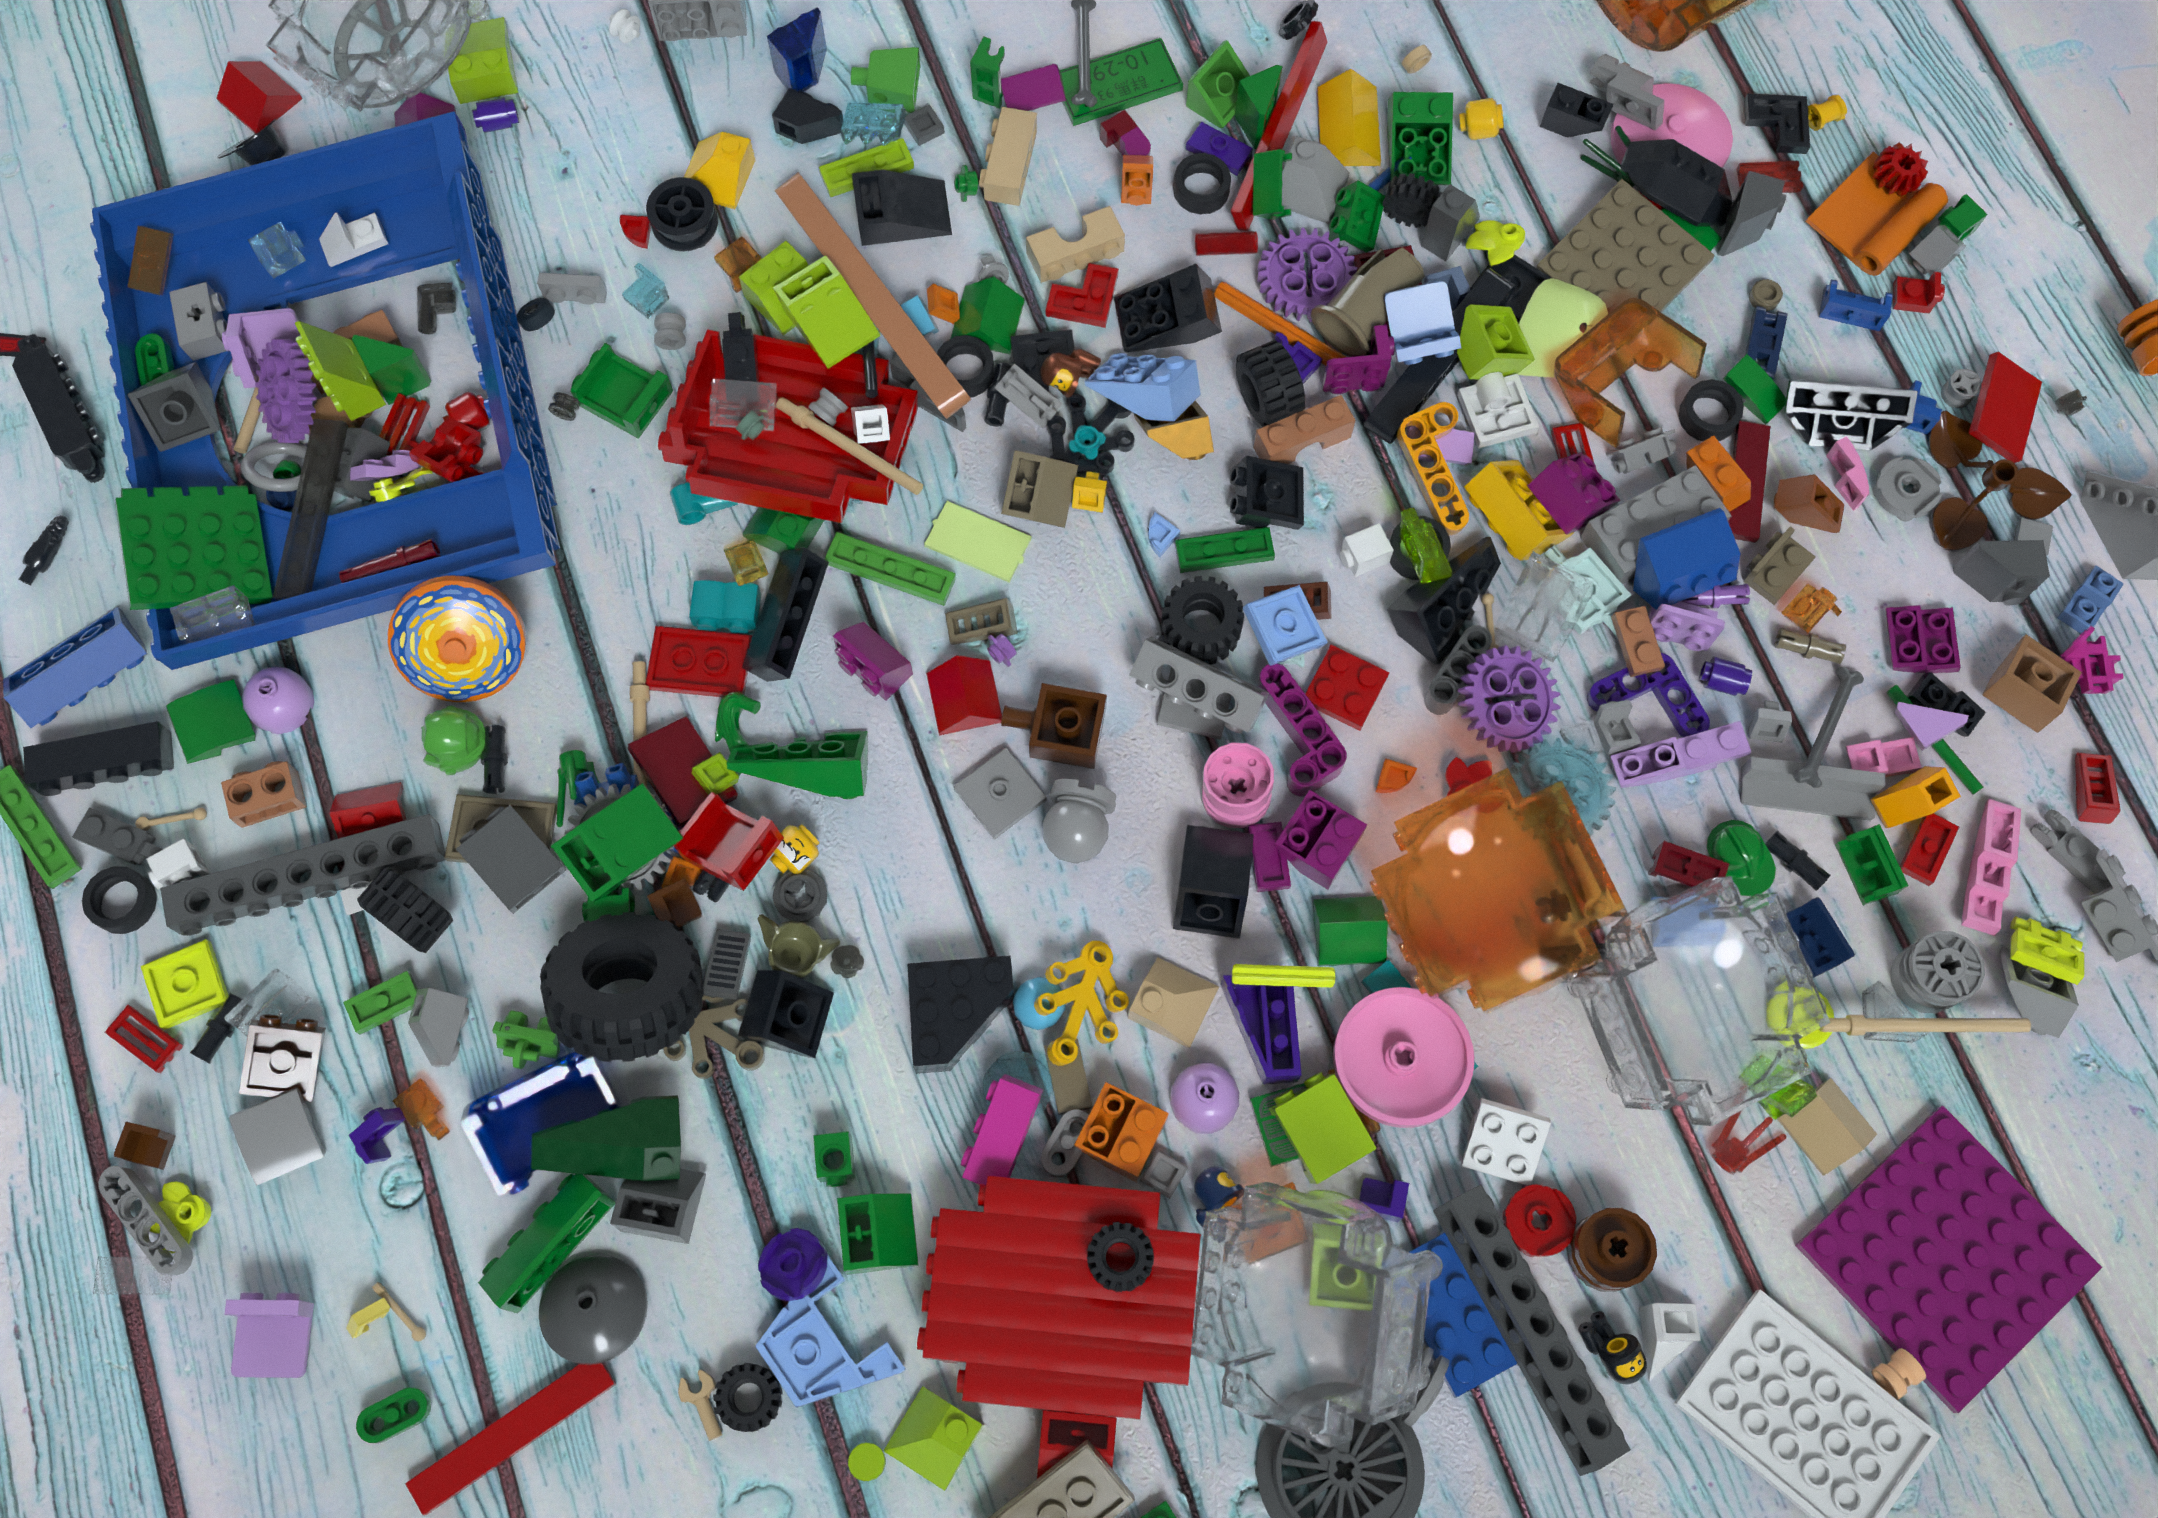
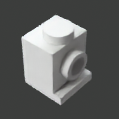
[851,404,890,444]
[147,838,210,889]

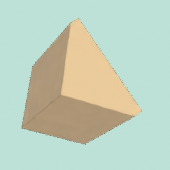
[1777,1078,1877,1176]

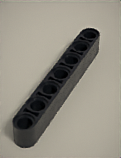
[1364,268,1516,445]

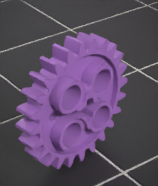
[1257,228,1357,322]
[255,339,317,443]
[1458,645,1561,753]

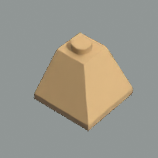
[1128,957,1219,1048]

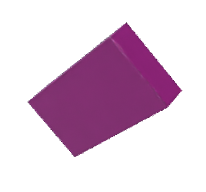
[1248,822,1291,892]

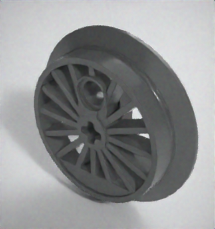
[1256,1383,1425,1518]

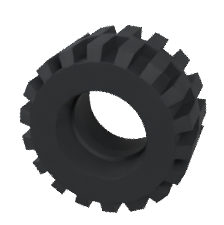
[1236,340,1305,427]
[1161,576,1244,665]
[357,867,454,953]

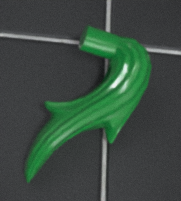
[715,692,761,776]

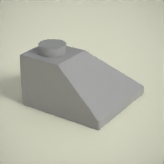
[1282,136,1350,224]
[2000,947,2079,1038]

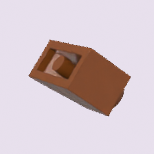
[1774,474,1844,533]

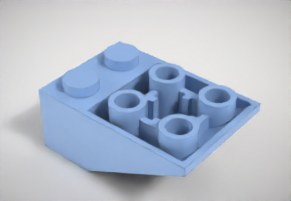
[1085,353,1201,421]

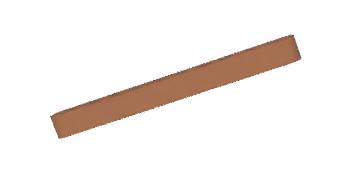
[775,172,972,419]

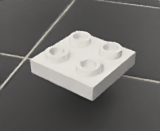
[1457,372,1539,449]
[1461,1098,1551,1186]

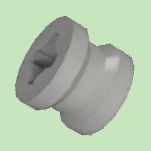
[654,313,686,350]
[1941,369,1982,408]
[808,387,848,427]

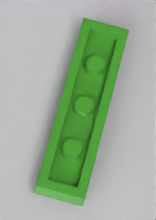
[825,532,956,606]
[0,764,82,889]

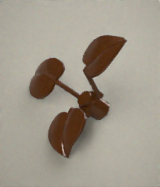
[1929,410,2072,550]

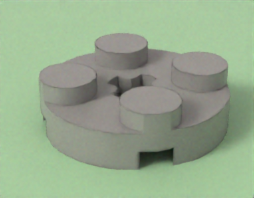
[1872,457,1942,522]

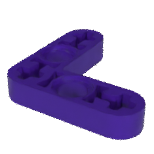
[1587,653,1710,738]

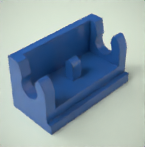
[1819,279,1893,331]

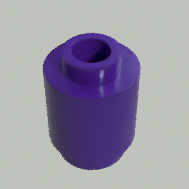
[472,97,519,133]
[1699,656,1752,696]

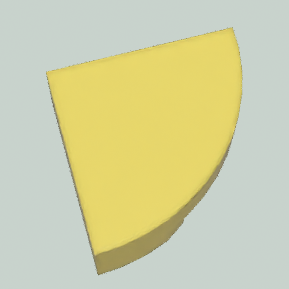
[346,1297,390,1339]

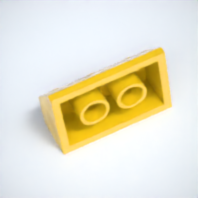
[1464,460,1574,561]

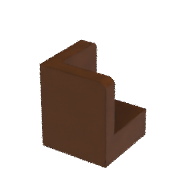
[647,879,702,928]
[114,1122,176,1170]

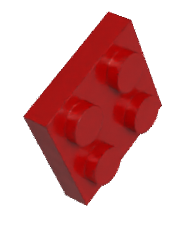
[1305,644,1390,731]

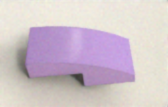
[1404,426,1475,465]
[350,450,421,481]

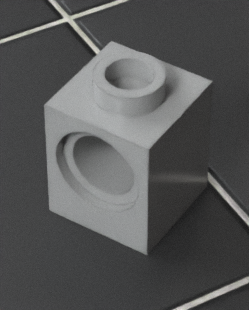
[1909,225,1966,275]

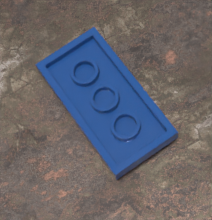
[1386,1233,1517,1398]

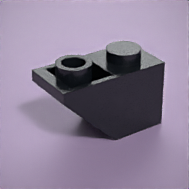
[1540,83,1614,138]
[772,88,845,144]

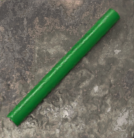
[1886,684,1984,795]

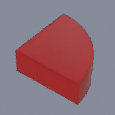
[619,215,651,249]

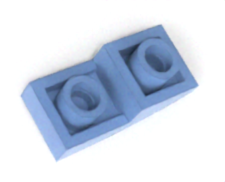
[2057,565,2124,634]

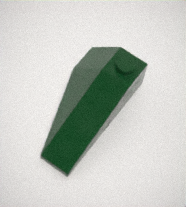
[531,1095,681,1181]

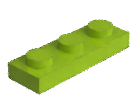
[819,138,914,198]

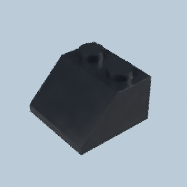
[738,970,834,1058]

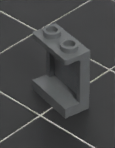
[456,805,566,914]

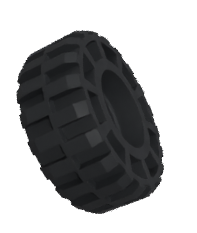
[540,912,704,1062]

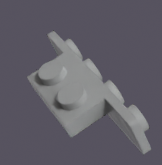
[2081,849,2158,962]

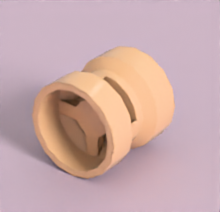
[1872,1348,1926,1400]

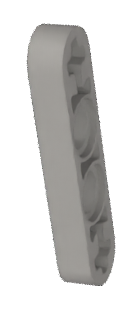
[98,1166,193,1275]

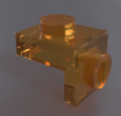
[1781,583,1842,633]

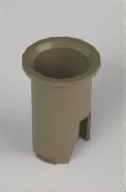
[1311,247,1425,357]

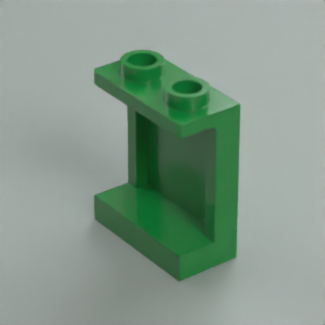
[570,343,673,439]

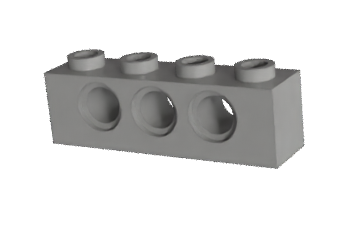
[1129,636,1269,734]

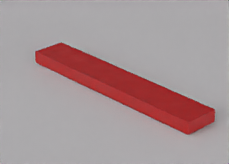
[405,1362,617,1516]

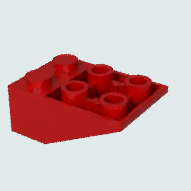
[1037,1410,1117,1479]

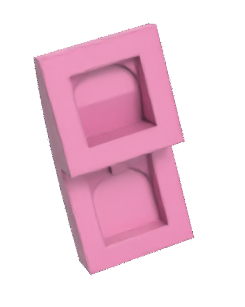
[1826,436,1869,511]
[1846,737,1922,777]

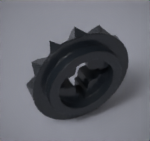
[1279,0,1319,40]

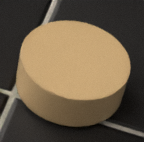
[1402,45,1432,74]

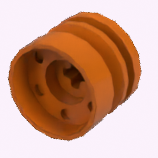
[2117,299,2158,376]

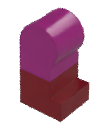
[1100,110,1151,156]

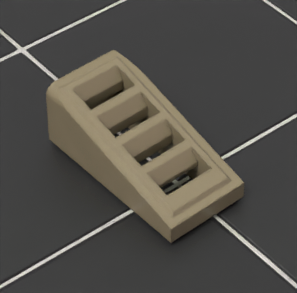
[945,598,1018,645]

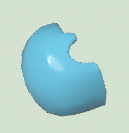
[1013,977,1067,1030]

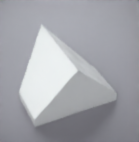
[1639,1303,1701,1381]

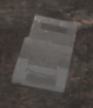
[93,1256,174,1295]

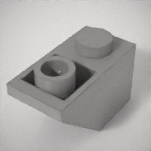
[408,987,469,1068]

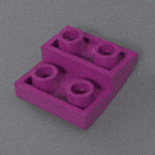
[1886,605,1961,673]

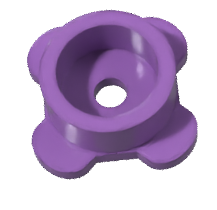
[987,634,1017,667]

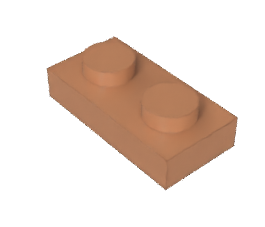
[1611,606,1665,677]

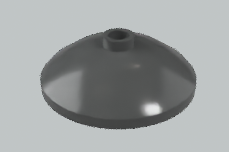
[539,1255,648,1365]

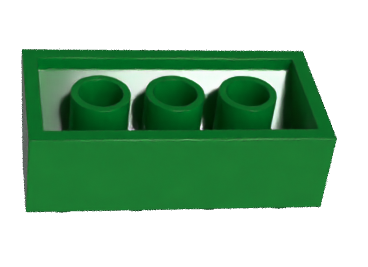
[478,1174,616,1314]

